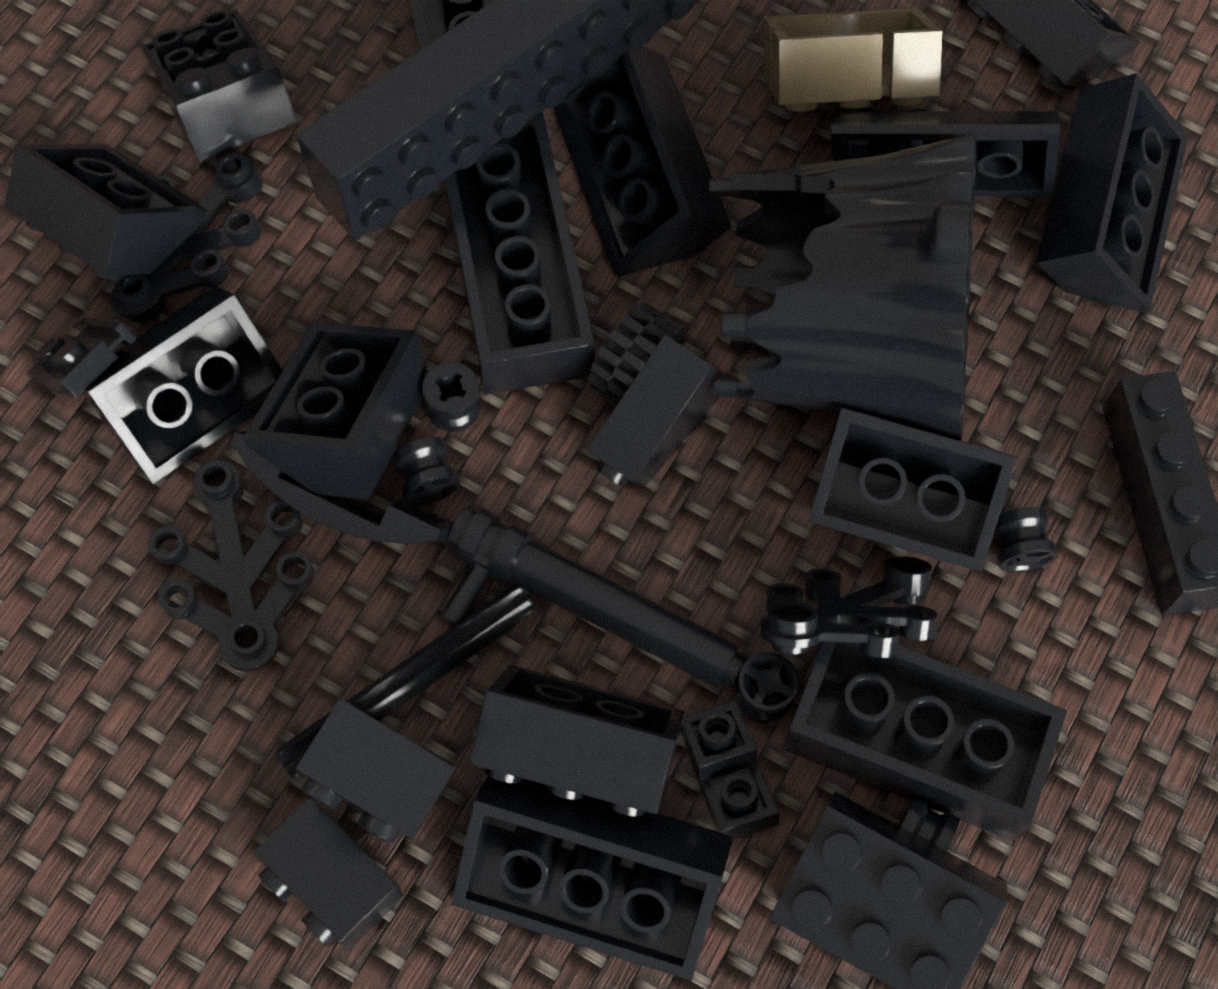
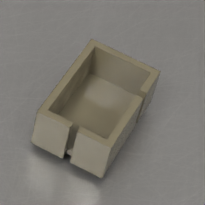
[764,8,942,112]

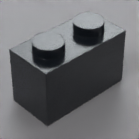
[254,797,403,952]

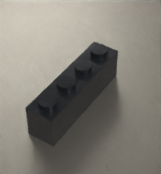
[1102,371,1218,616]

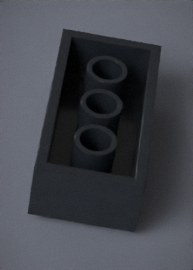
[782,641,1067,841]

